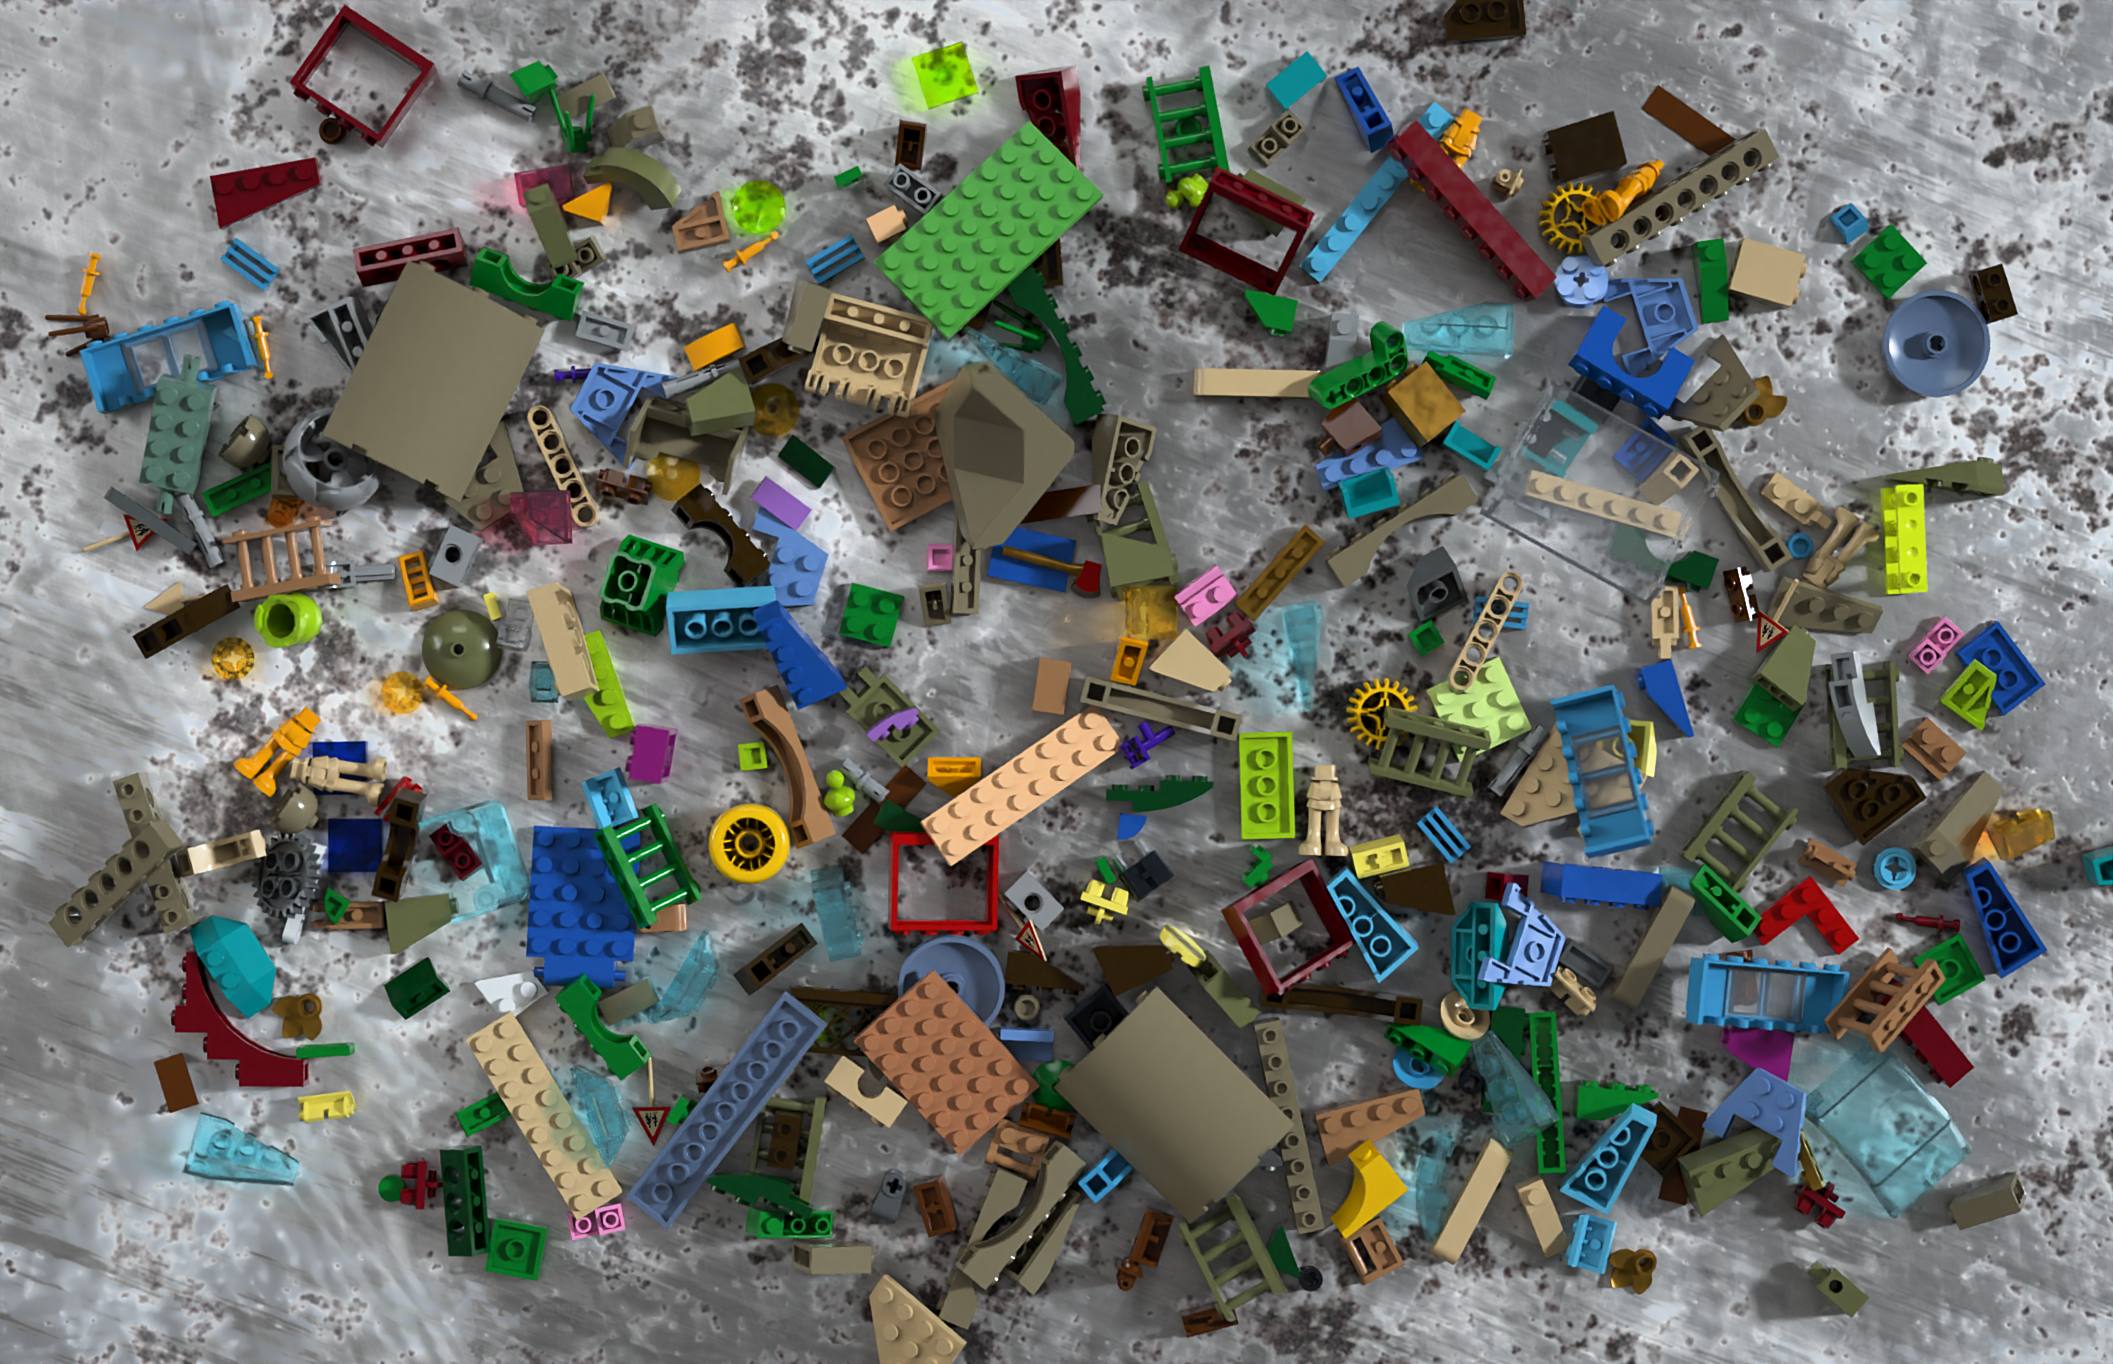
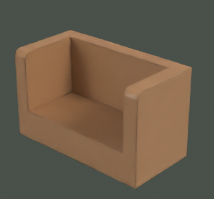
[1032,657,1072,715]

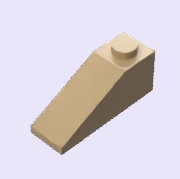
[1513,1174,1569,1259]

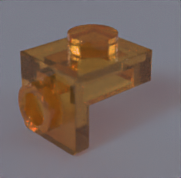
[264,498,305,528]

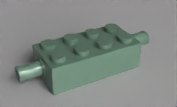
[139,354,217,514]

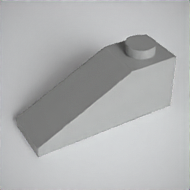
[1324,312,1359,374]

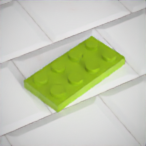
[1238,731,1295,839]

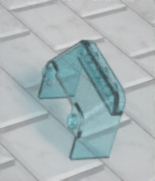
[419,799,530,925]

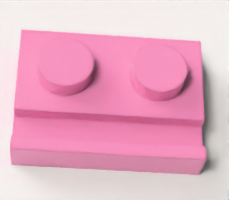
[1172,564,1238,627]

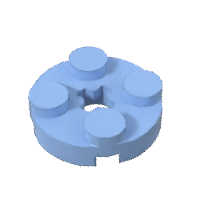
[1554,255,1608,309]

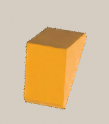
[562,181,615,225]

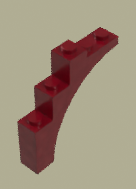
[171,950,309,1087]

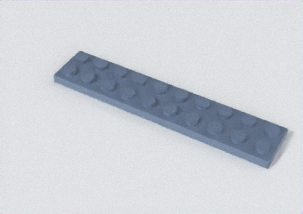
[626,991,828,1229]

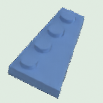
[1315,417,1425,491]

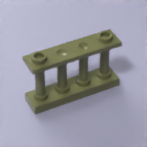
[1085,480,1181,602]
[1825,661,1904,771]
[1368,706,1491,798]
[1679,771,1799,893]
[744,1094,828,1202]
[1179,1194,1288,1322]

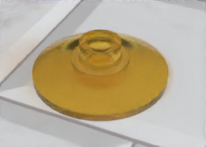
[751,383,799,437]
[647,452,700,501]

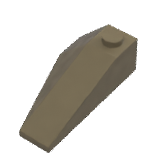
[1092,414,1157,525]
[1910,771,2004,884]
[1000,1187,1083,1295]

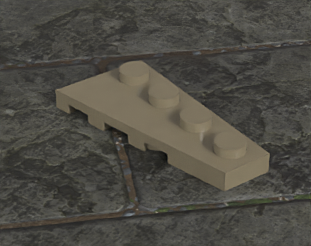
[1765,576,1883,633]

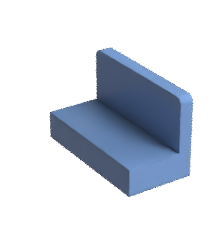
[1000,1026,1054,1061]

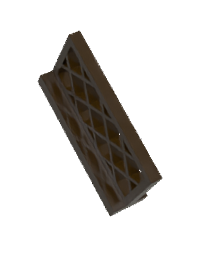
[789,985,898,1057]

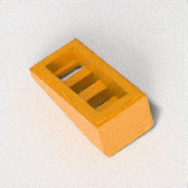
[398,550,439,611]

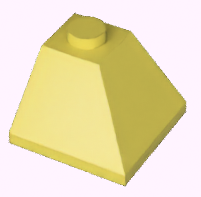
[1596,720,1657,777]

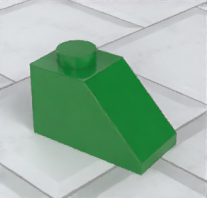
[510,61,558,105]
[1243,289,1298,337]

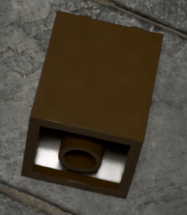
[1541,111,1627,187]
[1373,859,1456,916]
[1091,941,1175,997]

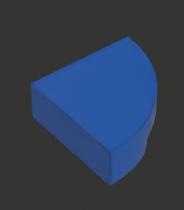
[1117,813,1147,840]

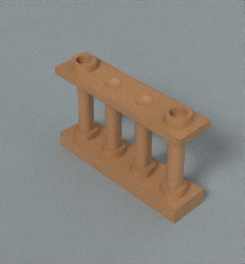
[223,516,341,603]
[1824,947,1945,1053]

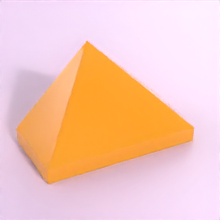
[927,757,981,798]

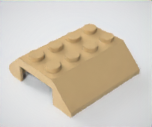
[804,292,933,419]

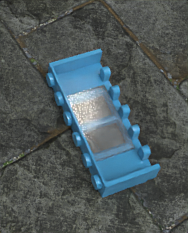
[79,301,258,414]
[1551,684,1655,859]
[1686,953,1850,1034]

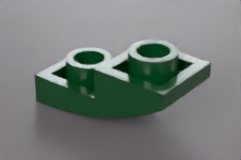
[873,799,926,849]

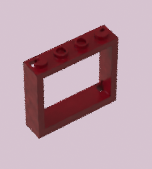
[289,4,437,148]
[1179,166,1315,295]
[1220,858,1357,996]

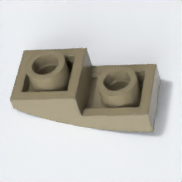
[556,73,616,121]
[1248,109,1307,168]
[544,236,607,280]
[597,978,660,1026]

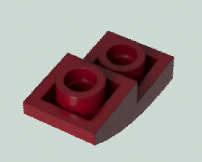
[429,820,485,881]

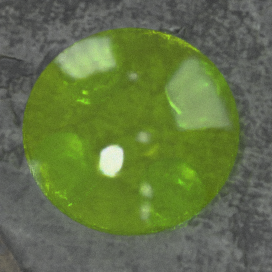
[732,180,786,234]

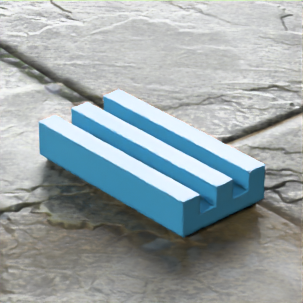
[805,235,865,285]
[220,238,280,291]
[1472,596,1530,630]
[1416,806,1471,864]

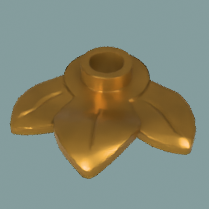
[1740,376,1788,426]
[272,993,323,1041]
[1608,1248,1657,1295]

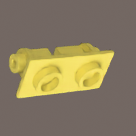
[297,1091,357,1123]

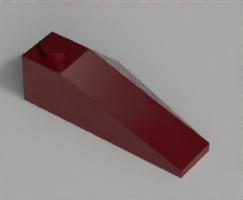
[1015,66,1080,171]

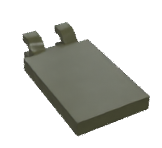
[839,666,940,768]

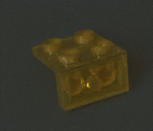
[1125,585,1177,639]

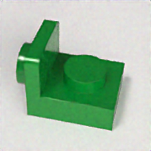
[666,1094,699,1126]

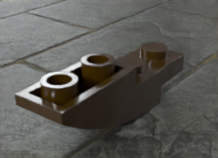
[132,584,241,659]

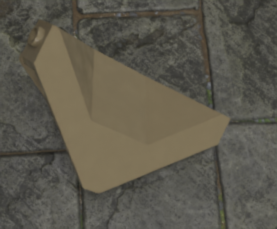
[935,361,1074,550]

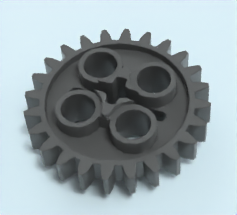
[252,833,322,920]

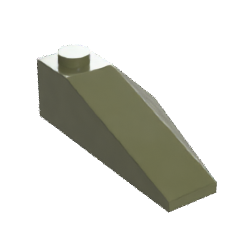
[1885,457,2005,498]

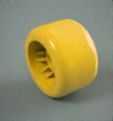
[708,803,791,885]

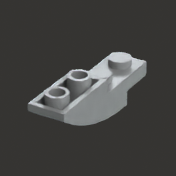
[884,163,945,216]
[1829,650,1881,758]

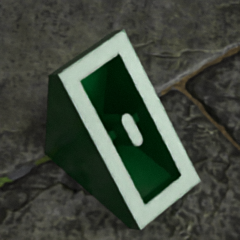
[1265,1222,1301,1278]

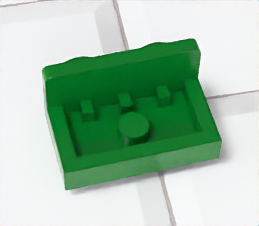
[1240,844,1274,888]

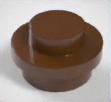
[319,117,346,145]

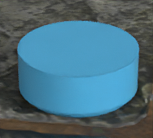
[1785,533,1813,560]

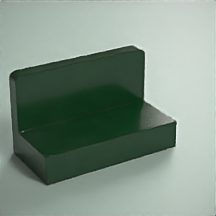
[384,957,450,1020]

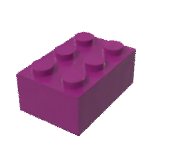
[625,724,678,784]

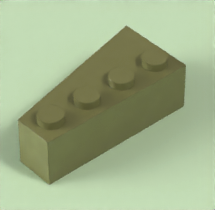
[1677,1127,1782,1216]

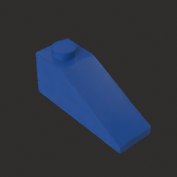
[1334,66,1394,153]
[1635,660,1694,738]

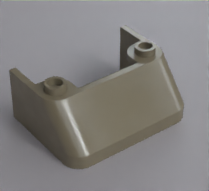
[623,397,749,496]

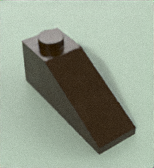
[733,923,818,996]

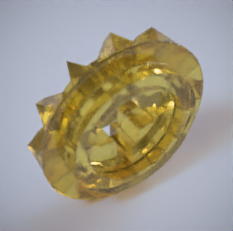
[211,637,255,680]
[380,671,424,714]

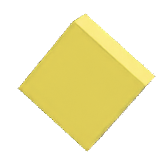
[483,592,506,621]

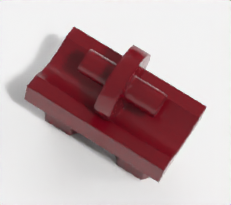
[1206,611,1256,659]
[399,1158,443,1209]
[1793,1181,1846,1229]

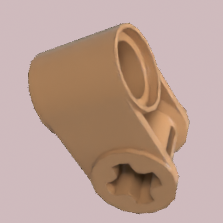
[635,903,688,933]

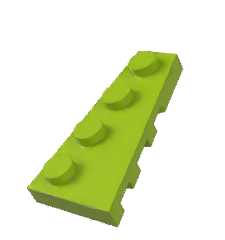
[583,630,636,739]

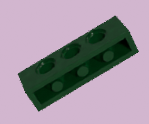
[440,1145,491,1257]

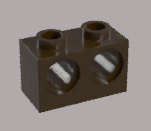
[1968,264,2018,324]
[766,1109,803,1171]

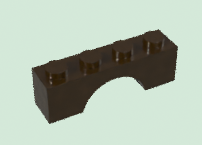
[671,483,770,588]
[371,787,428,902]

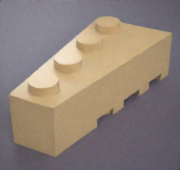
[526,581,599,701]

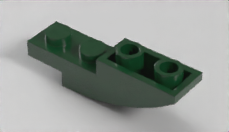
[1106,775,1214,812]
[706,1171,815,1220]

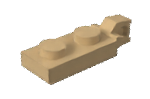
[1760,472,1832,530]
[1650,585,1679,660]

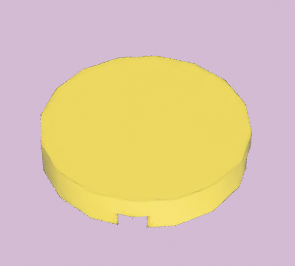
[1159,925,1206,968]

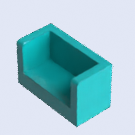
[1264,51,1327,113]
[1439,420,1502,473]
[1337,467,1400,519]

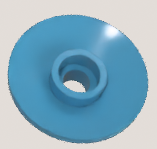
[1393,1047,1444,1090]

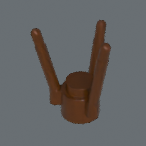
[45,314,110,357]

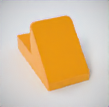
[1110,636,1148,686]

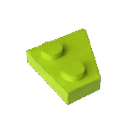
[1940,659,1997,731]

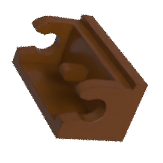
[154,1053,199,1113]
[913,1174,960,1238]
[1129,1206,1175,1268]
[1180,1298,1239,1338]

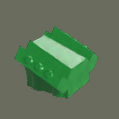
[598,534,685,637]

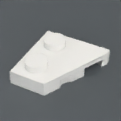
[475,970,549,1017]

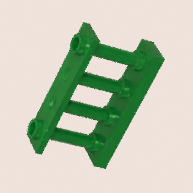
[1142,65,1230,186]
[592,803,702,930]

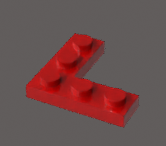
[1752,876,1859,955]

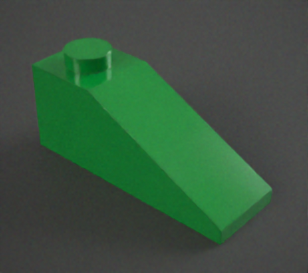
[1691,238,1729,324]
[1688,864,1762,943]

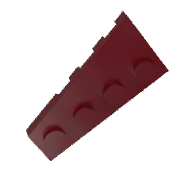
[210,157,322,230]

